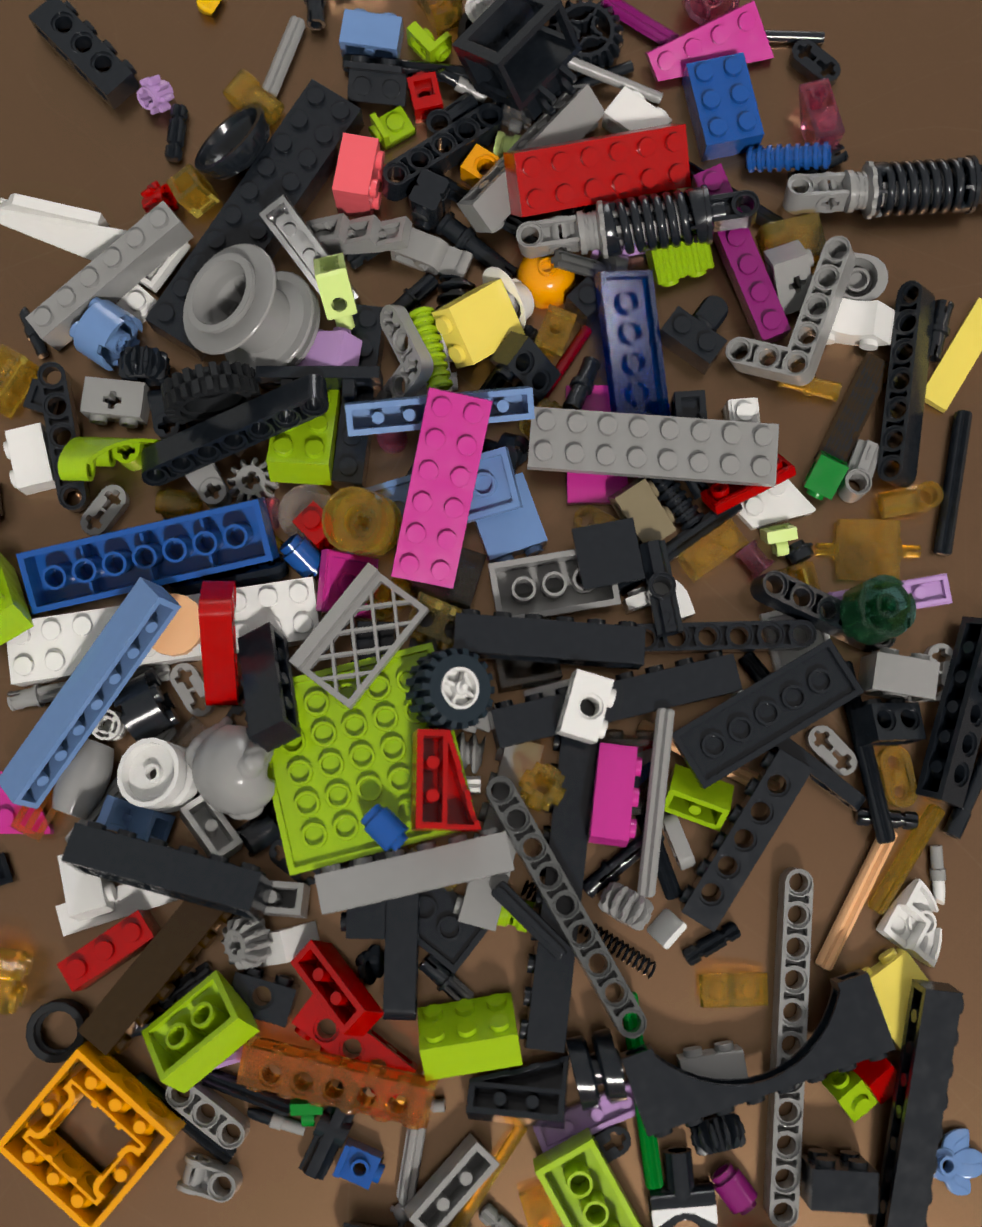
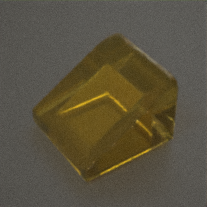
[778,561,821,597]

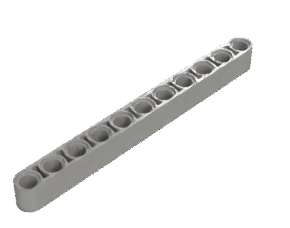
[763,867,814,1227]

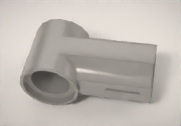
[837,440,880,503]

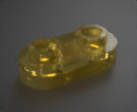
[877,746,918,808]

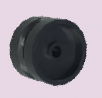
[566,1028,627,1111]

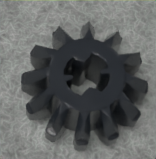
[117,345,171,388]
[690,1113,746,1156]

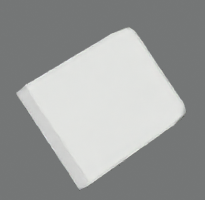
[647,909,687,949]

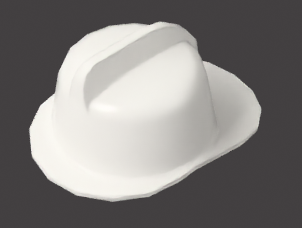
[482,266,535,329]

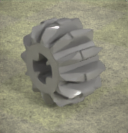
[227,457,280,503]
[598,882,654,931]
[221,916,273,970]

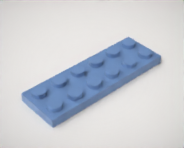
[334,446,523,555]

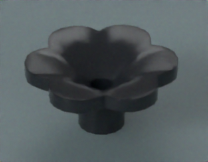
[355,944,385,985]

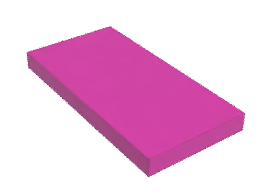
[565,385,628,505]

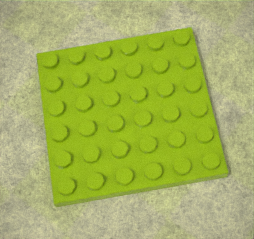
[267,642,474,876]

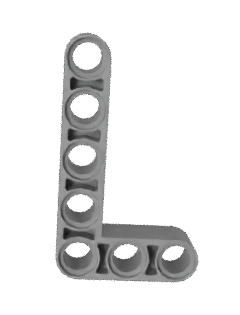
[725,236,856,386]

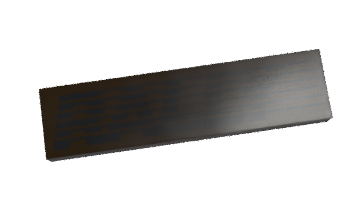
[814,352,889,462]

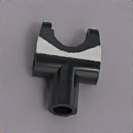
[648,1146,718,1227]

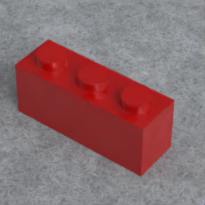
[57,910,161,992]
[290,939,385,1036]

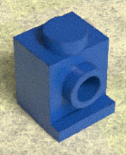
[332,1137,385,1190]

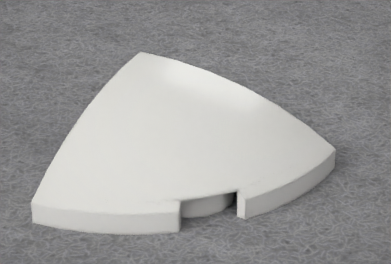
[875,878,942,968]

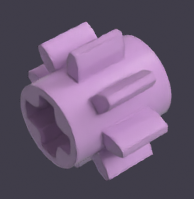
[136,74,174,115]

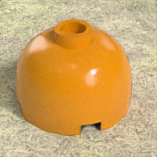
[517,255,575,309]

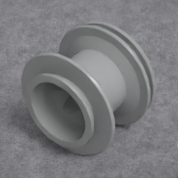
[183,243,320,371]

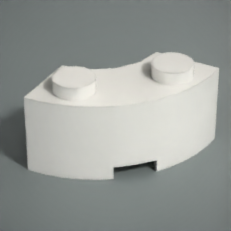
[811,298,895,351]

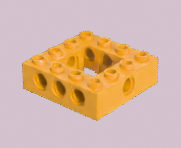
[0,1041,186,1227]

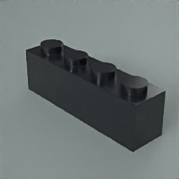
[237,622,301,752]

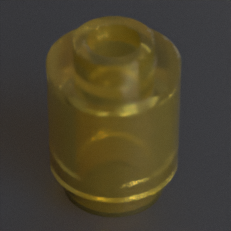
[155,488,203,519]

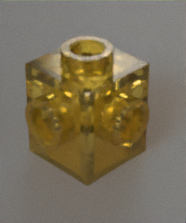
[518,762,566,812]

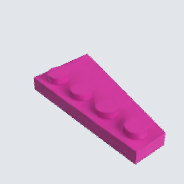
[645,0,774,82]

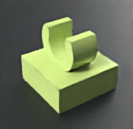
[759,523,798,557]

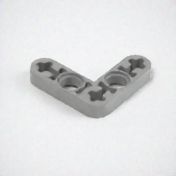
[375,304,434,400]

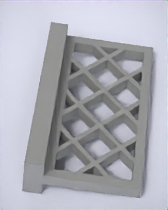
[289,562,429,710]

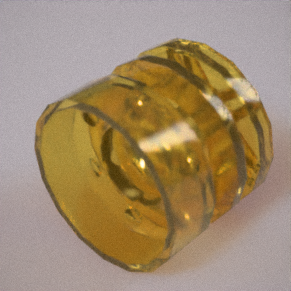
[321,486,402,557]

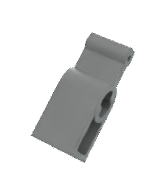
[390,227,473,278]

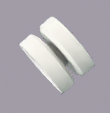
[117,737,198,813]

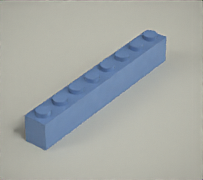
[0,577,181,809]

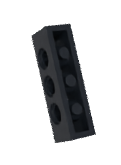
[28,0,140,110]

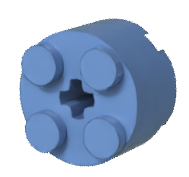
[69,297,143,371]

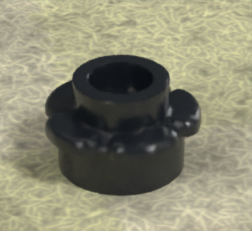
[785,539,814,566]

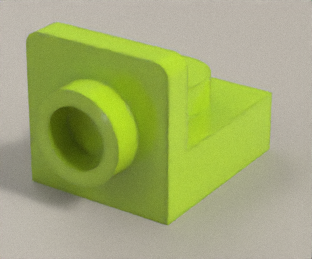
[406,21,452,63]
[368,105,416,151]

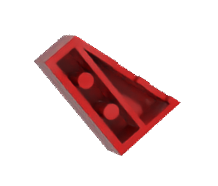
[411,729,481,832]

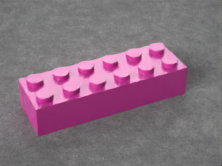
[391,387,493,589]

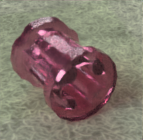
[734,539,775,579]

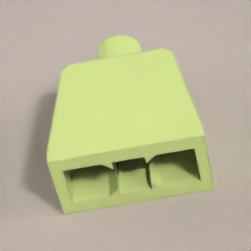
[313,252,358,330]

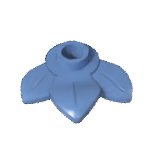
[933,1128,982,1196]

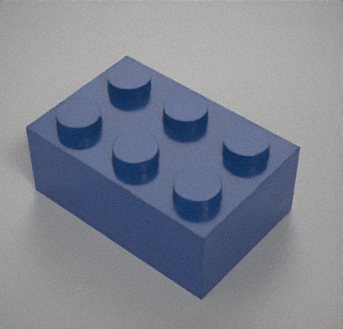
[681,52,764,162]

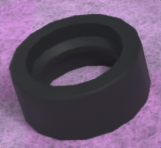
[26,998,90,1063]

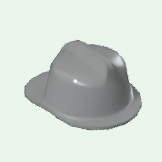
[823,251,888,301]

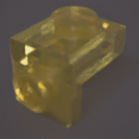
[366,577,419,622]

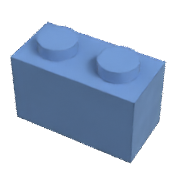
[339,8,404,59]

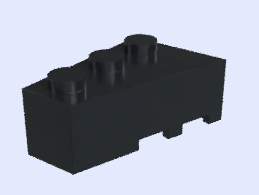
[466,1055,570,1129]

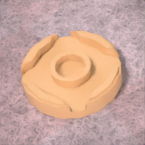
[152,593,201,657]

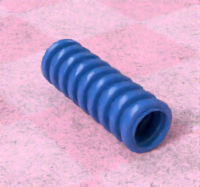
[746,141,831,173]

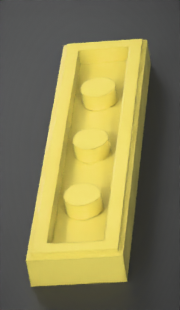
[925,297,982,413]

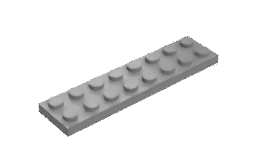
[527,407,779,487]

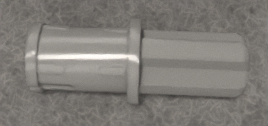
[7,681,66,711]

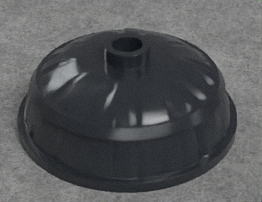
[194,104,270,180]

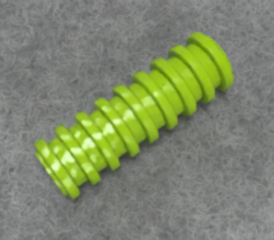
[409,306,453,392]

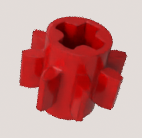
[141,180,179,213]

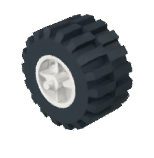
[405,648,495,730]

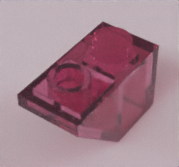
[799,78,845,149]

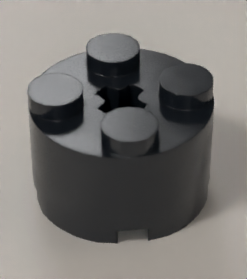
[113,669,180,741]

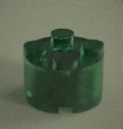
[840,575,916,645]

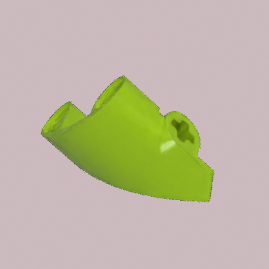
[58,436,161,481]

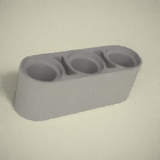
[165,1080,250,1150]

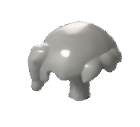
[185,716,275,820]

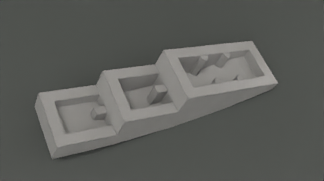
[305,213,412,254]

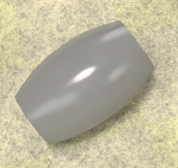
[52,739,114,820]

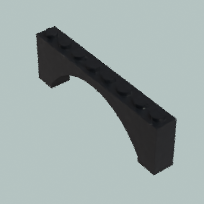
[619,969,896,1138]

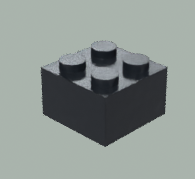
[800,1148,879,1215]

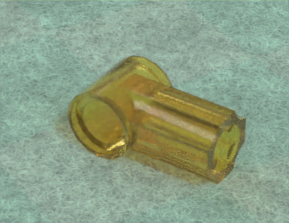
[223,69,284,126]
[877,481,943,519]

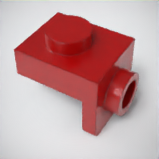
[292,500,343,552]

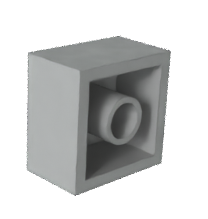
[858,648,940,703]

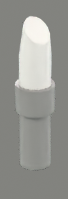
[930,844,946,905]

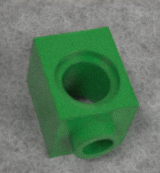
[803,450,849,500]

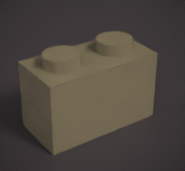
[608,478,676,545]

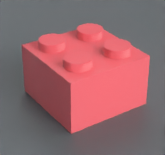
[332,133,386,218]

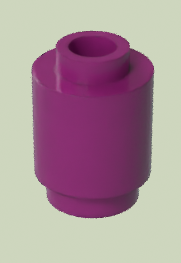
[711,1162,758,1215]

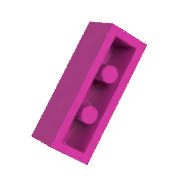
[588,742,642,847]

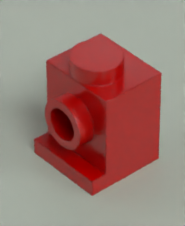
[406,71,443,124]

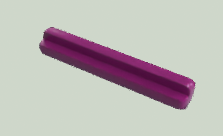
[603,0,679,45]

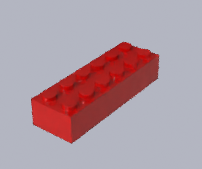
[503,124,691,217]

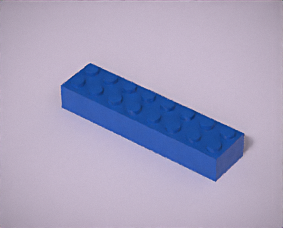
[16,497,279,614]

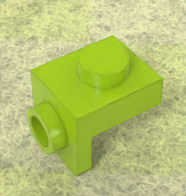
[822,1070,878,1123]

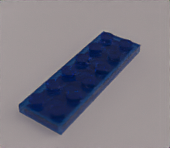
[594,270,670,416]

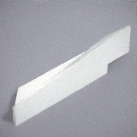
[0,193,127,261]

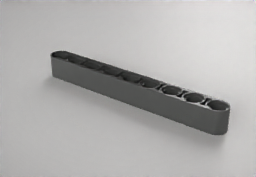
[485,776,647,1038]

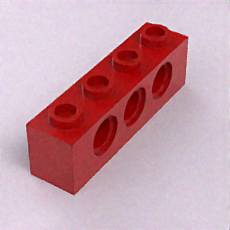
[291,994,418,1102]

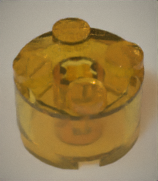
[0,947,33,1016]

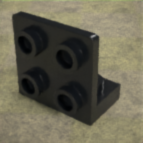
[343,55,409,107]

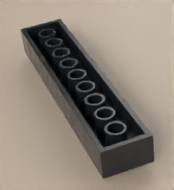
[145,79,365,361]

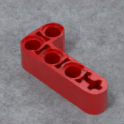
[198,581,239,706]

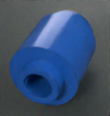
[279,533,321,578]
[360,803,409,852]

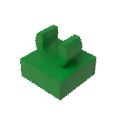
[290,1086,326,1127]

